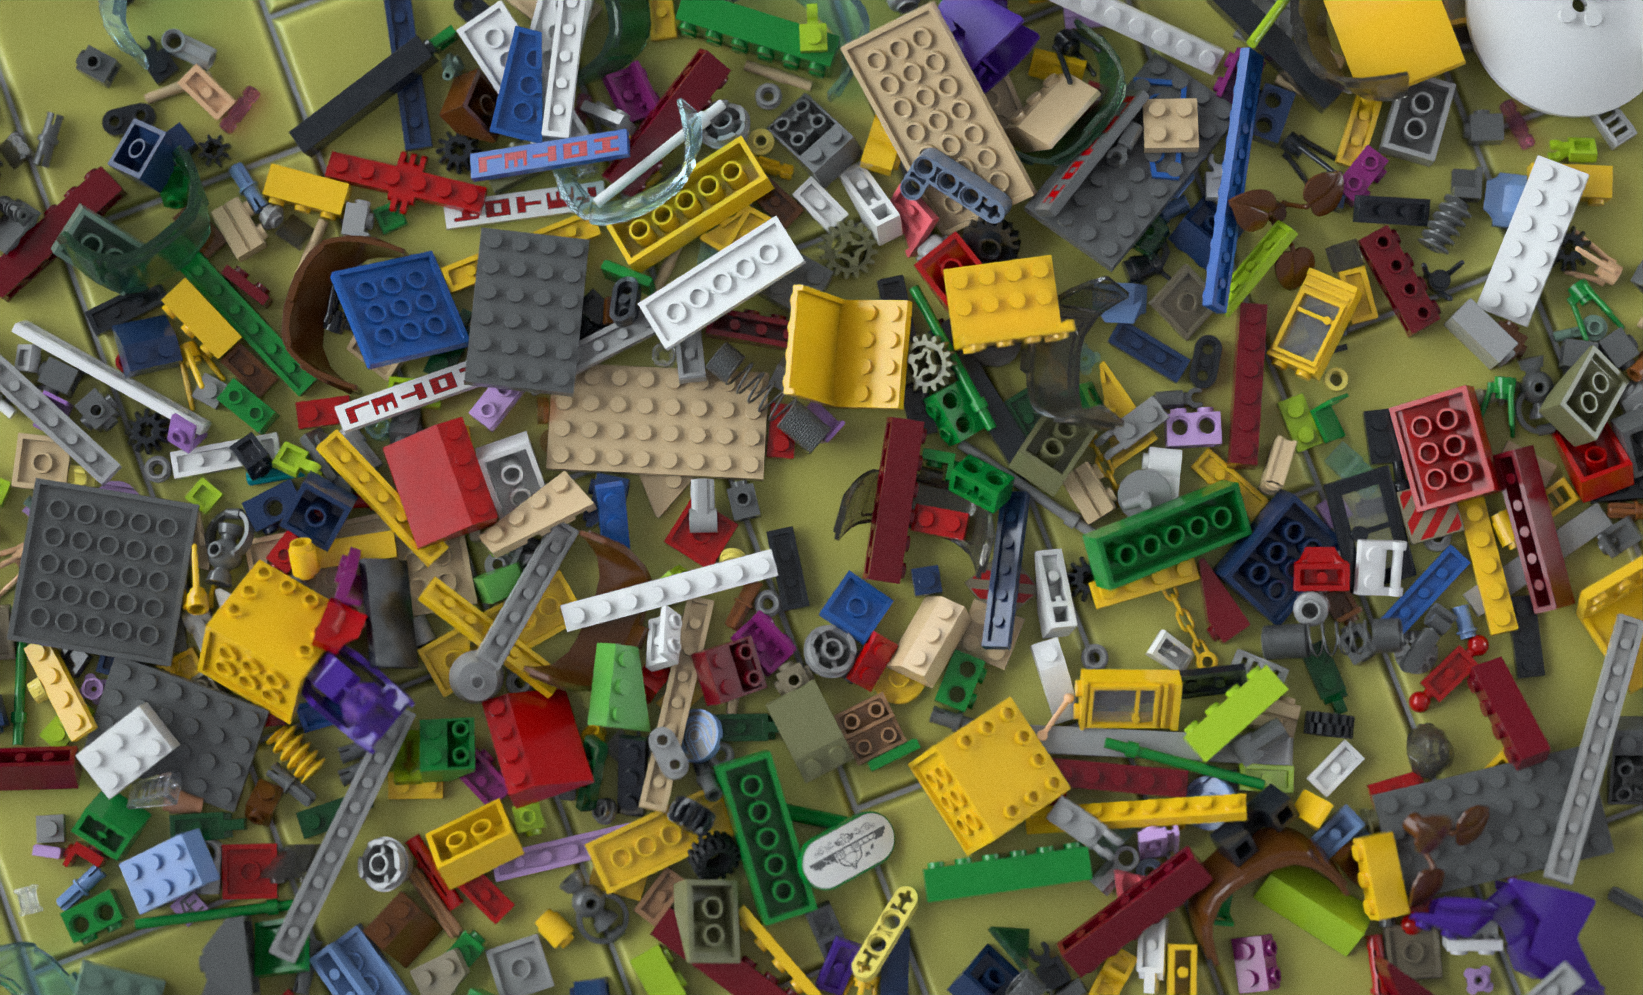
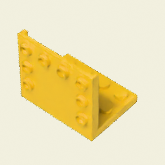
[943,255,1075,354]
[783,285,913,410]
[1576,555,1643,695]
[197,559,329,724]
[907,696,1071,856]

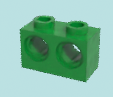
[216,378,280,435]
[923,380,985,447]
[948,454,1015,514]
[934,649,988,713]
[60,889,128,945]

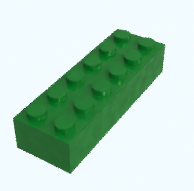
[675,0,840,79]
[1082,480,1252,590]
[713,749,818,926]
[922,842,1093,903]

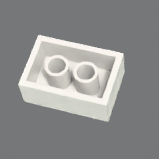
[76,702,180,799]

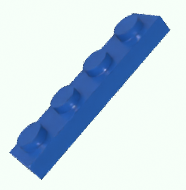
[1380,544,1471,635]

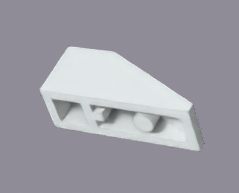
[839,161,903,246]
[1034,549,1077,639]
[1030,637,1077,725]

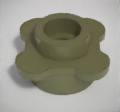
[1358,808,1380,834]

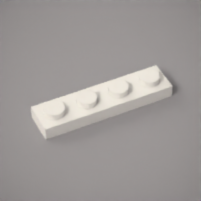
[170,432,281,480]

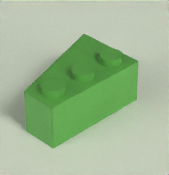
[587,643,651,732]

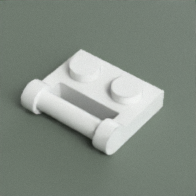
[1353,539,1407,597]

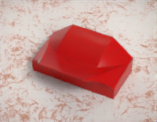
[1293,547,1350,591]
[312,597,367,655]

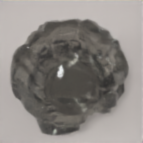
[1406,722,1454,779]

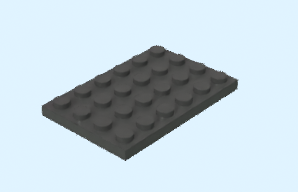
[464,227,589,397]
[84,657,270,813]

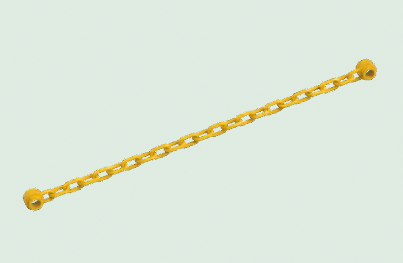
[1033,339,1218,668]

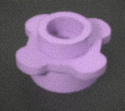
[79,673,107,705]
[1464,965,1494,995]

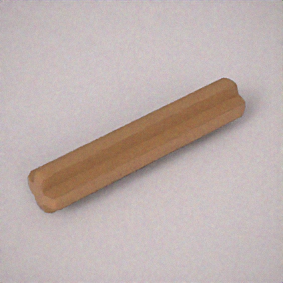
[409,867,463,939]

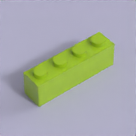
[1183,665,1289,763]
[630,944,688,995]

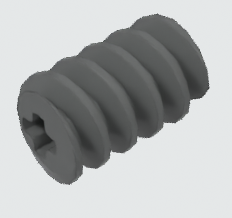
[1417,194,1472,255]

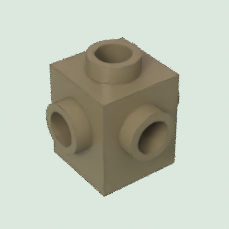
[773,660,815,696]

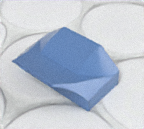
[1483,172,1527,229]
[1092,282,1147,324]
[1311,804,1370,858]

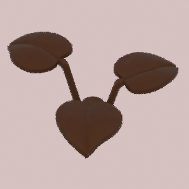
[1228,171,1344,291]
[1403,805,1489,907]

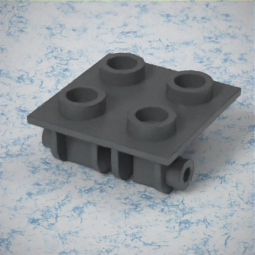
[0,195,42,255]

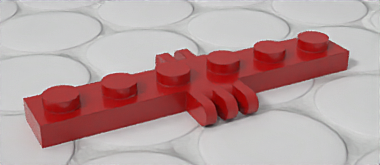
[325,151,488,216]

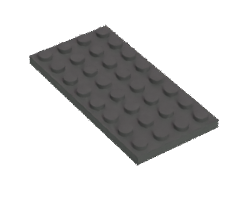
[1024,52,1232,272]
[1372,746,1615,901]

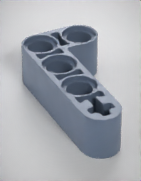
[900,148,1012,224]

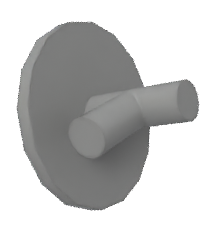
[1118,469,1172,517]

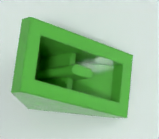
[473,562,523,604]

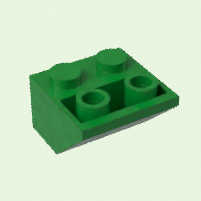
[420,717,476,783]
[71,791,153,861]

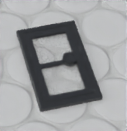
[1323,465,1417,595]

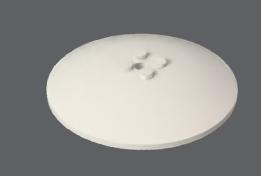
[1465,0,1643,118]

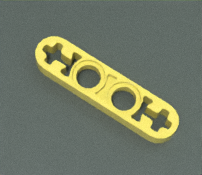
[852,886,919,982]

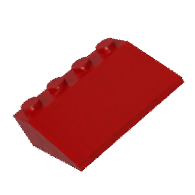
[1389,385,1502,513]
[383,417,498,549]
[481,688,594,809]

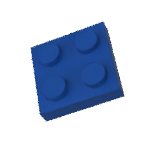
[819,570,894,646]

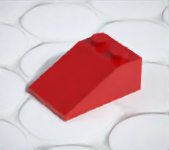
[913,231,982,314]
[1551,422,1634,503]

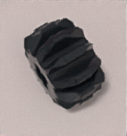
[436,131,483,175]
[1553,226,1592,272]
[125,408,170,455]
[1067,557,1095,602]
[667,796,716,837]

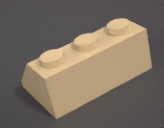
[1004,73,1101,153]
[886,596,972,688]

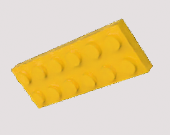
[417,569,578,697]
[584,783,734,895]

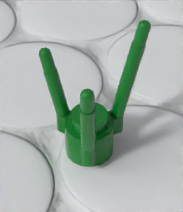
[1566,278,1625,341]
[1480,376,1516,438]

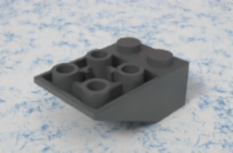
[766,93,863,189]
[1607,716,1643,804]

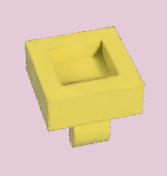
[68,465,97,488]

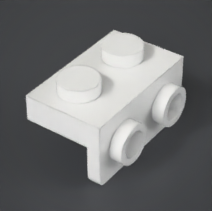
[646,605,682,672]
[1442,920,1503,955]

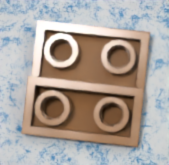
[834,692,907,766]

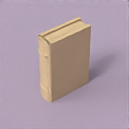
[1258,436,1297,495]

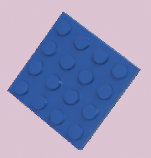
[330,251,469,370]

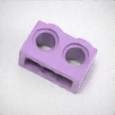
[469,388,525,433]
[1164,407,1222,449]

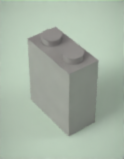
[1443,298,1518,369]

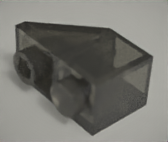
[261,844,321,884]

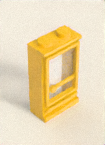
[1266,268,1363,381]
[1073,669,1183,731]

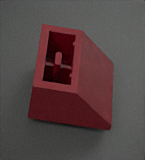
[691,635,767,706]

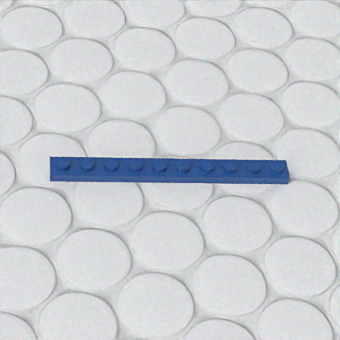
[1202,47,1264,314]

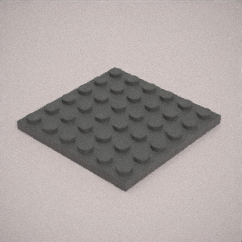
[7,478,200,667]

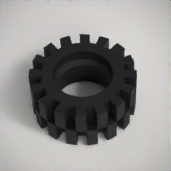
[1303,711,1355,739]
[687,831,741,880]

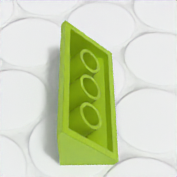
[1252,865,1371,957]

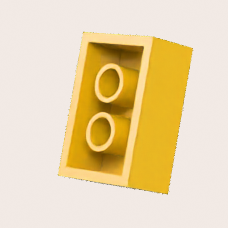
[425,798,525,890]

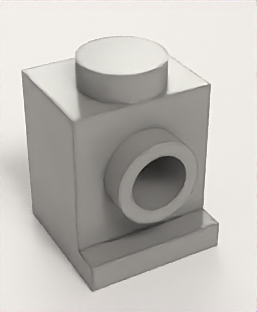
[341,199,374,237]

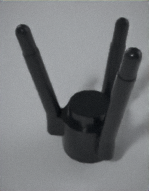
[1052,28,1102,85]
[1280,131,1336,184]
[1421,260,1465,301]
[322,283,351,335]

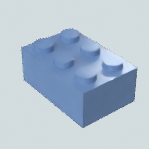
[119,828,221,915]

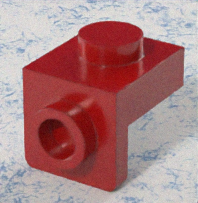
[642,664,671,704]
[62,841,109,868]

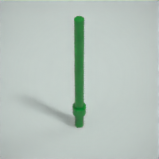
[909,285,997,432]
[10,641,28,745]
[1104,737,1265,790]
[135,898,294,930]

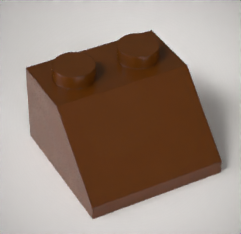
[439,68,500,143]
[363,891,443,968]

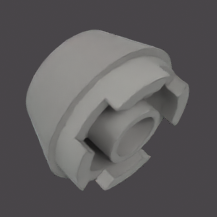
[698,100,750,151]
[804,625,857,678]
[449,650,504,704]
[358,837,413,892]

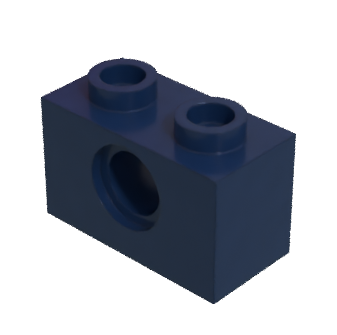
[242,479,299,536]

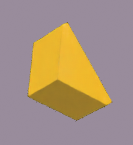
[1294,789,1334,831]

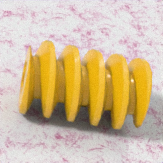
[266,725,326,784]

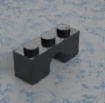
[1209,784,1300,867]

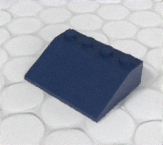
[1212,489,1339,625]

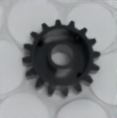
[962,217,1021,264]

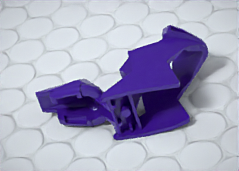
[938,0,1040,94]
[302,645,415,754]
[1408,878,1605,995]

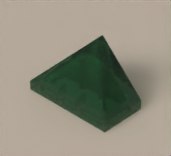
[987,926,1030,971]

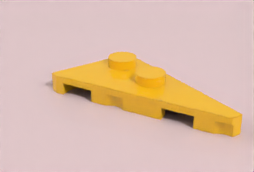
[1099,361,1159,469]

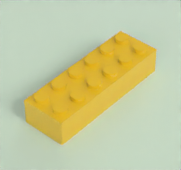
[604,136,775,273]

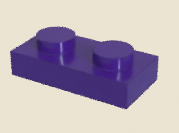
[815,936,862,995]

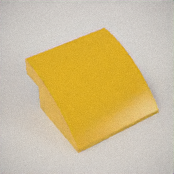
[1323,0,1466,105]

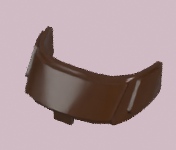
[281,235,409,395]
[523,530,652,692]
[1188,827,1350,967]

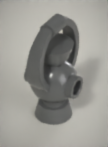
[1515,355,1557,436]
[205,508,254,588]
[559,869,629,944]

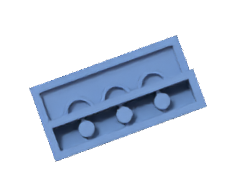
[310,923,412,995]

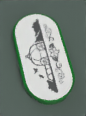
[797,811,895,891]

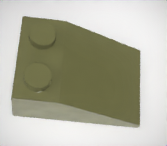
[1539,345,1629,447]
[1008,396,1101,497]
[765,680,854,783]
[674,879,740,964]

